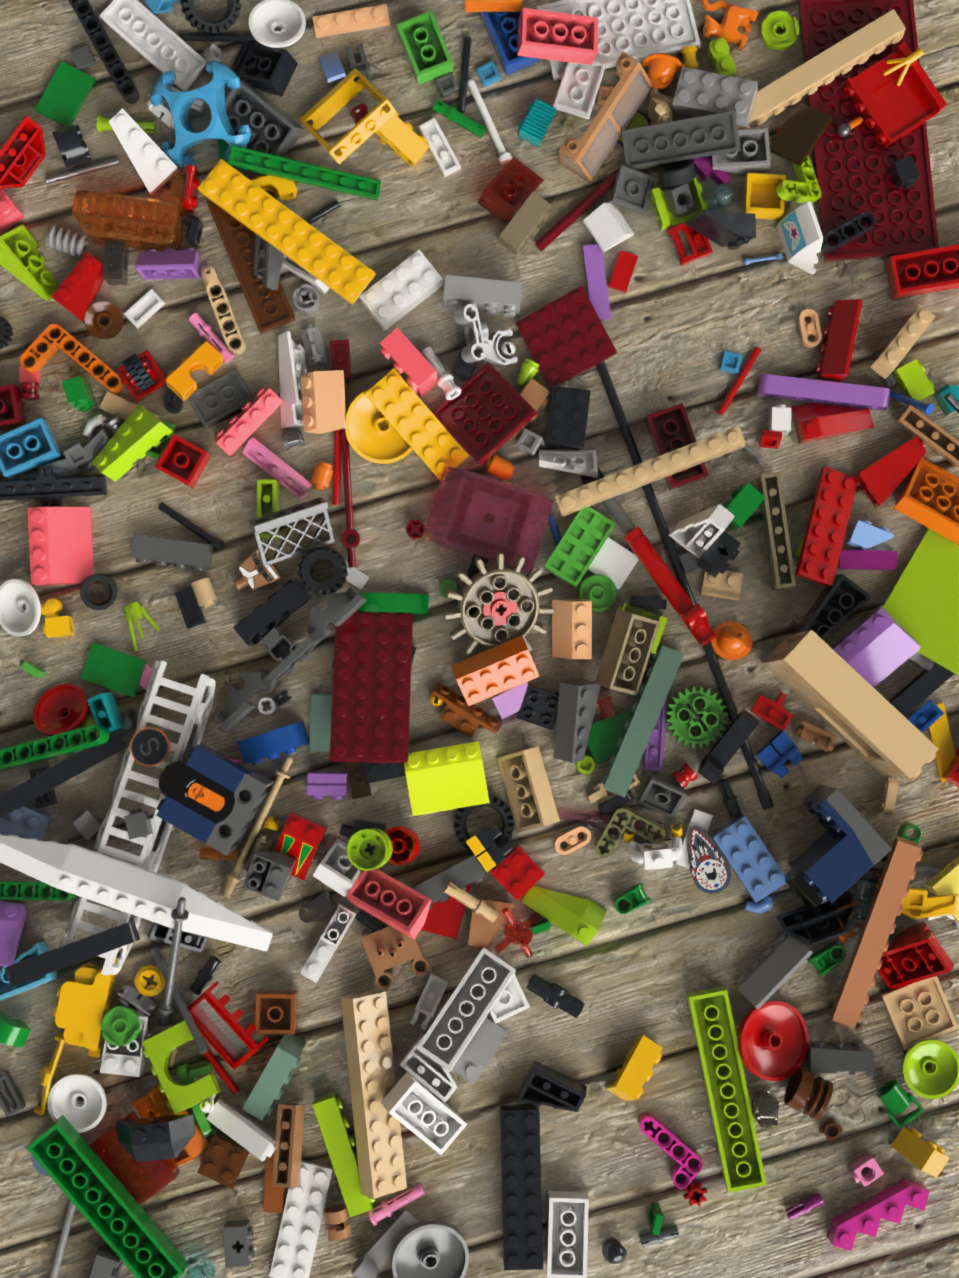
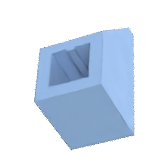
[846,519,894,550]

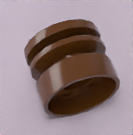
[784,1067,833,1120]

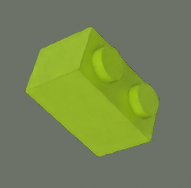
[893,359,935,401]

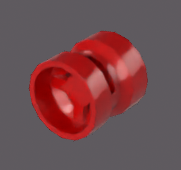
[671,763,698,789]

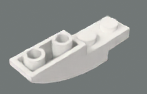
[300,905,356,983]

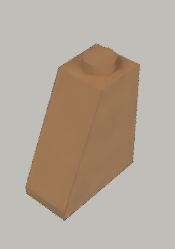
[468,896,513,950]

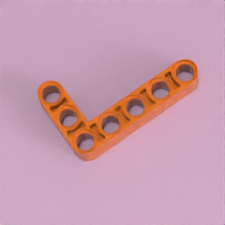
[20,324,124,394]

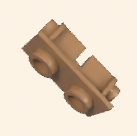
[794,720,838,752]

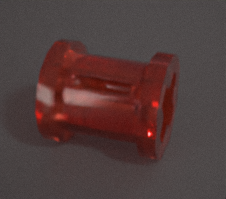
[597,696,618,719]

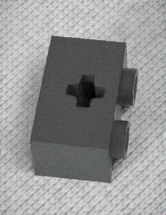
[223,1220,255,1268]

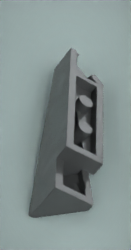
[254,198,291,291]

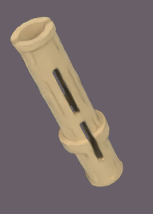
[443,881,499,923]

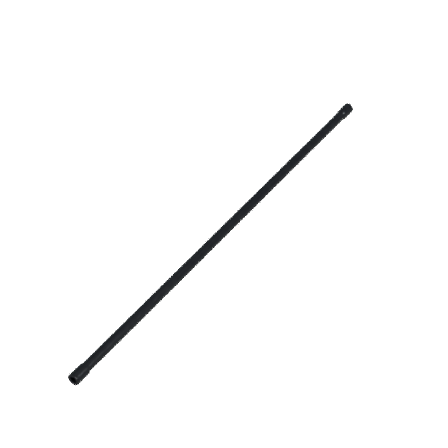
[596,361,774,810]

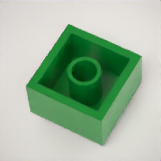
[722,483,766,531]

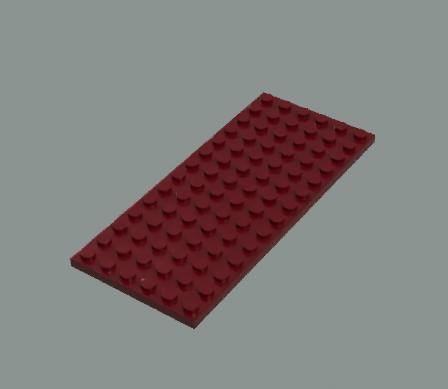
[798,0,939,262]

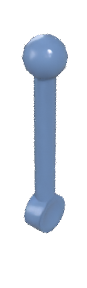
[743,254,783,265]

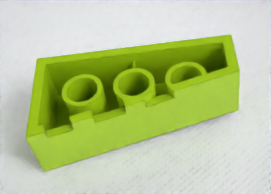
[91,404,174,482]

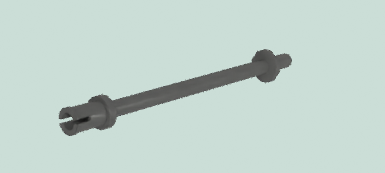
[158,897,189,1027]

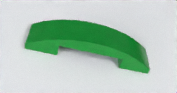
[357,593,429,614]

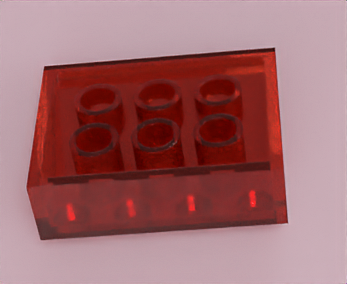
[89,1110,180,1205]

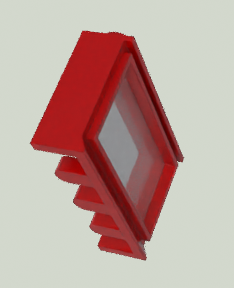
[187,981,269,1070]

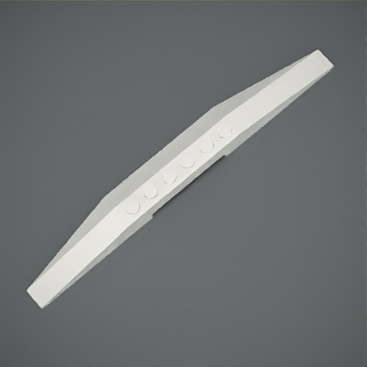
[0,833,273,951]

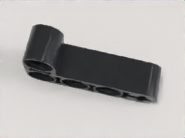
[698,709,760,784]

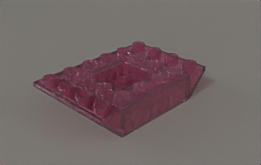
[422,466,554,573]

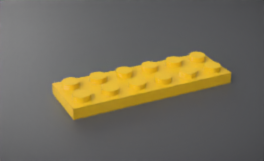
[365,368,469,481]

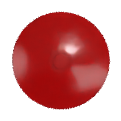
[737,1000,809,1081]

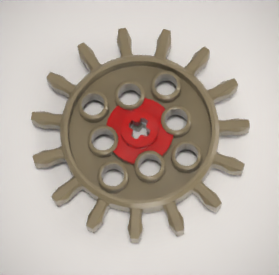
[443,551,554,655]

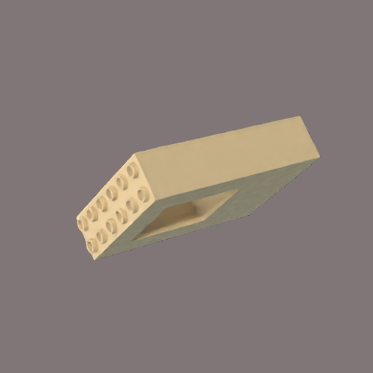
[762,630,938,779]

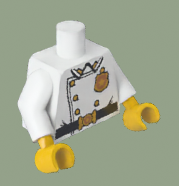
[623,824,683,870]

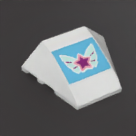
[776,201,823,274]

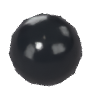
[602,1238,627,1264]

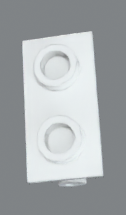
[146,94,175,129]

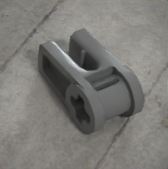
[346,44,372,82]

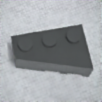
[807,1041,875,1076]

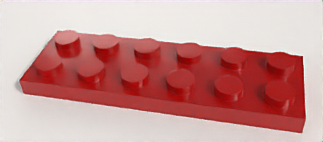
[795,466,858,587]

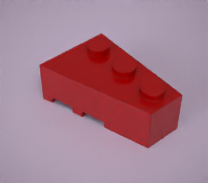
[51,252,107,324]

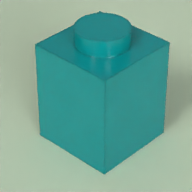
[934,384,959,416]

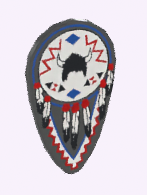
[687,826,732,894]

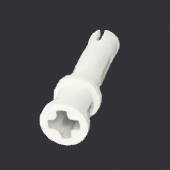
[421,347,461,400]

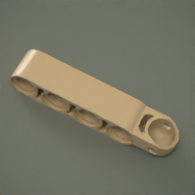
[201,264,246,355]

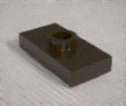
[346,762,372,799]

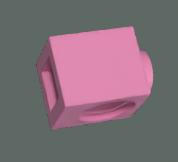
[849,1152,884,1187]

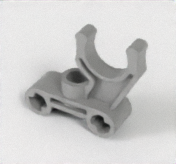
[454,304,518,367]

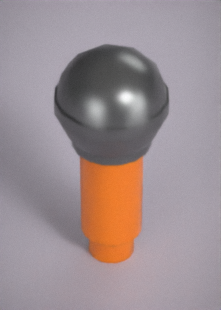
[837,116,863,137]

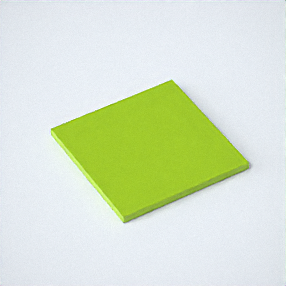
[883,529,959,676]

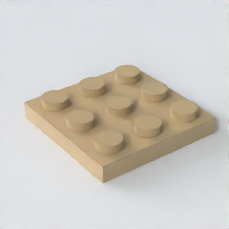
[880,976,958,1050]

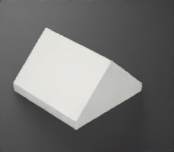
[583,203,635,253]

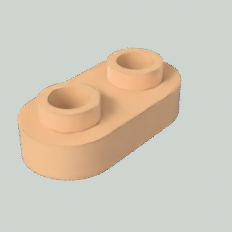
[798,309,822,348]
[554,826,591,855]

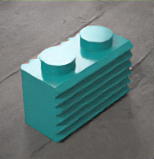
[517,98,557,147]
[87,692,124,734]

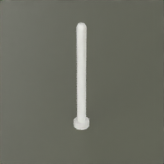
[467,79,512,164]

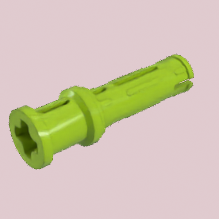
[97,114,156,134]

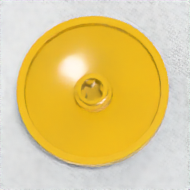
[345,389,412,464]

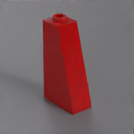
[855,436,927,507]

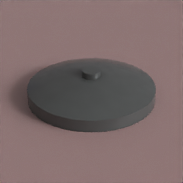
[391,1221,469,1278]

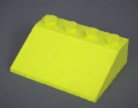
[404,741,490,816]

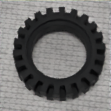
[180,0,241,34]
[454,794,514,854]

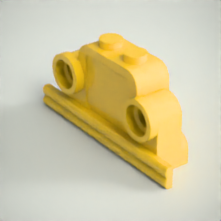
[53,957,118,1058]

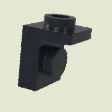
[181,215,204,248]

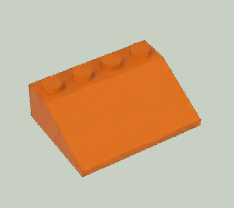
[893,457,959,545]

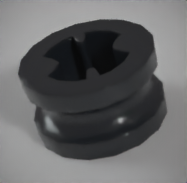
[272,690,292,707]

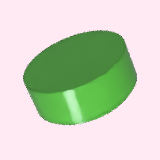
[439,579,458,599]

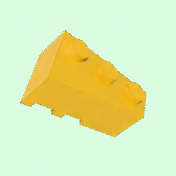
[606,1035,663,1101]

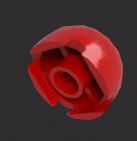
[385,826,420,865]

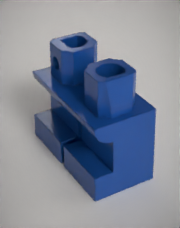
[754,731,803,778]

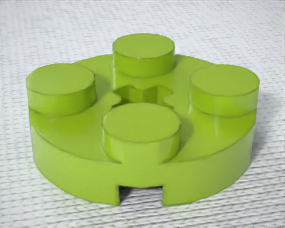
[760,11,799,51]

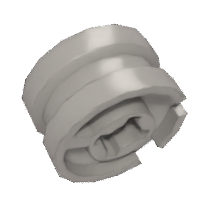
[293,284,321,314]

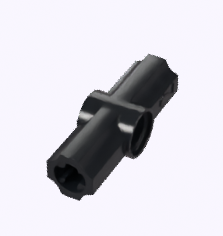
[526,973,585,1018]

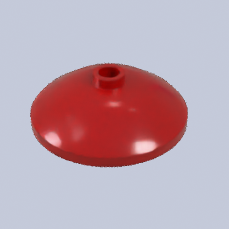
[33,683,89,736]

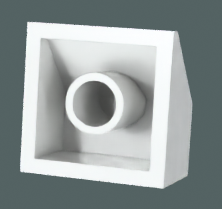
[313,839,363,897]

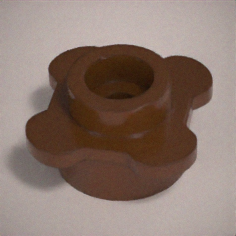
[819,1117,842,1141]

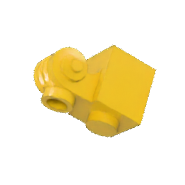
[41,599,74,638]

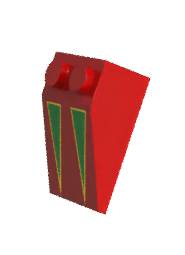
[274,812,328,880]

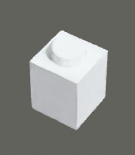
[768,404,791,434]

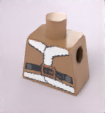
[233,549,283,592]

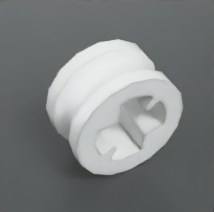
[258,698,276,715]

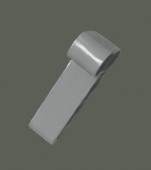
[352,1209,419,1278]

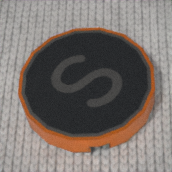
[130,727,170,767]

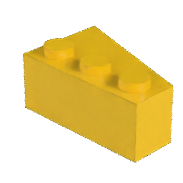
[374,112,430,167]

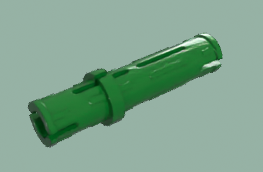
[432,99,487,139]

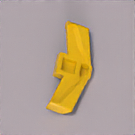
[876,884,958,919]
[34,1033,65,1115]

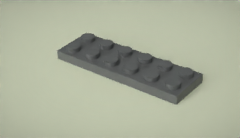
[622,110,741,169]

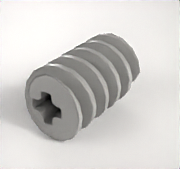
[45,224,89,259]

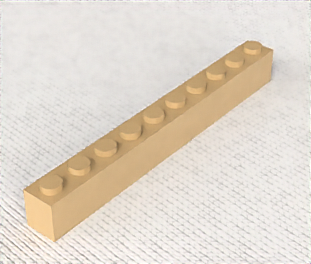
[738,9,906,130]
[555,425,746,516]

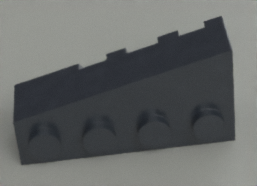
[792,574,872,640]
[233,579,312,647]

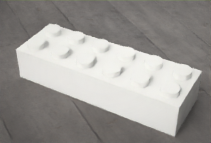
[417,948,516,1072]

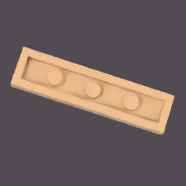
[313,4,390,38]

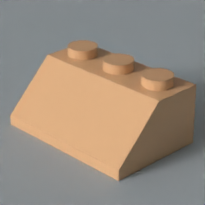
[300,370,346,434]
[552,599,592,659]

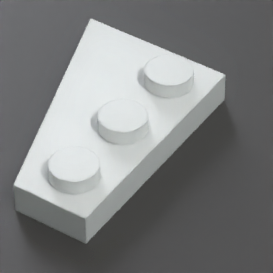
[539,450,598,478]

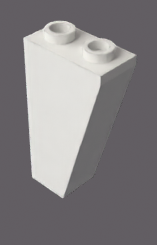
[206,1098,276,1161]

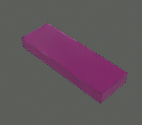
[838,550,897,570]

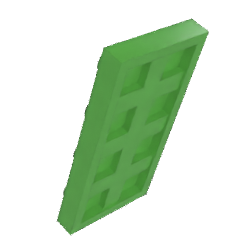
[543,506,616,588]

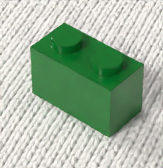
[62,376,97,412]

